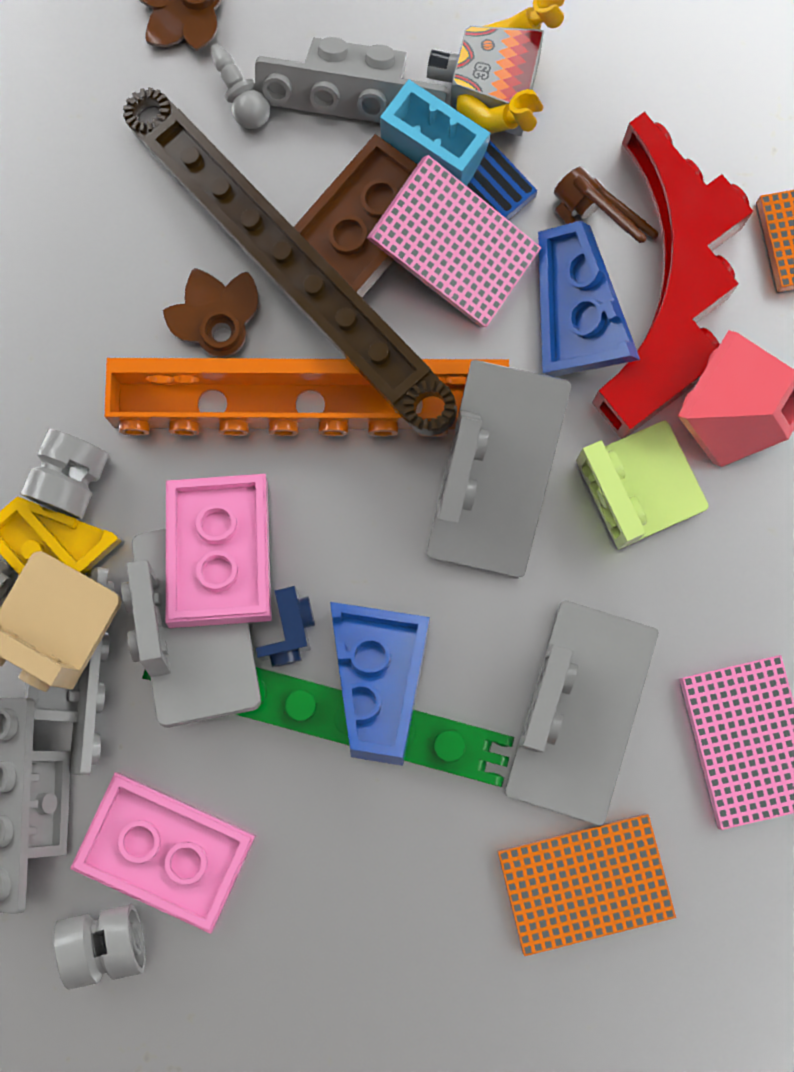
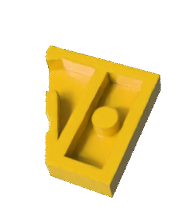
[0,496,122,575]

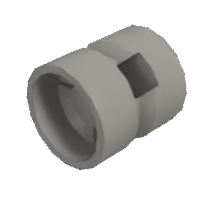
[20,429,109,520]
[54,904,146,990]

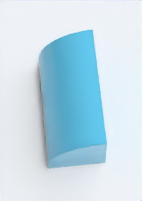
[380,79,491,186]

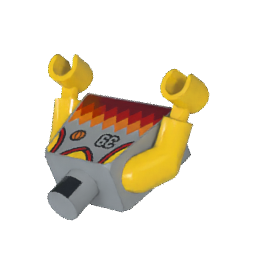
[427,0,565,136]

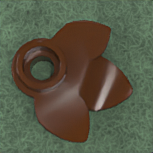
[139,0,222,51]
[163,268,259,358]

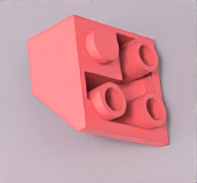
[678,330,794,467]

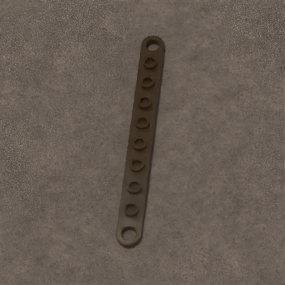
[123,87,457,436]

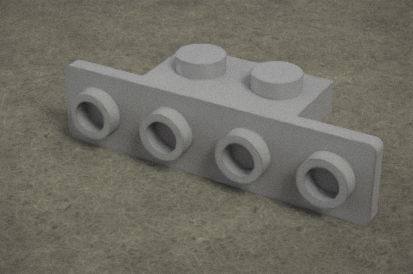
[255,37,447,123]
[24,567,114,775]

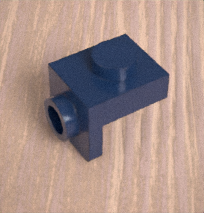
[255,586,315,667]

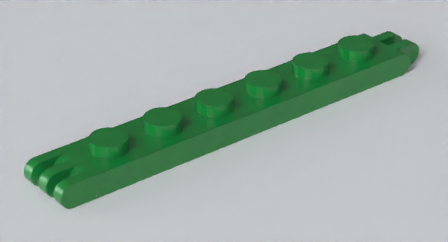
[142,667,515,787]

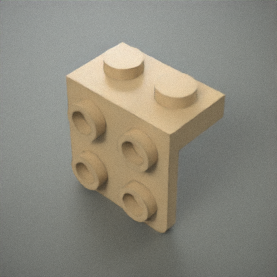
[0,551,121,692]

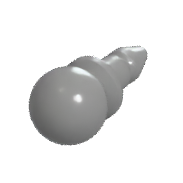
[211,44,270,129]

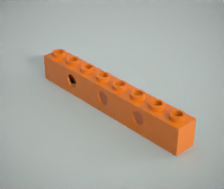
[104,358,509,437]

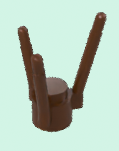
[554,166,659,243]

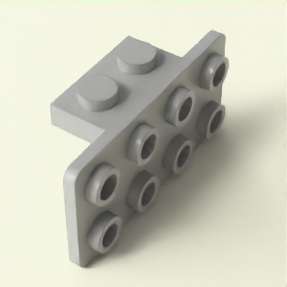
[121,529,261,728]

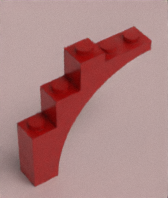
[592,111,753,439]

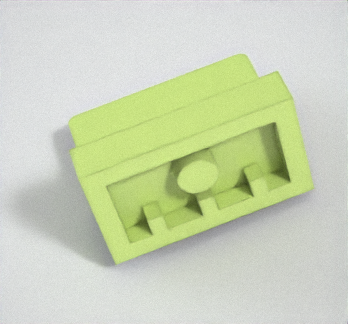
[576,420,709,550]

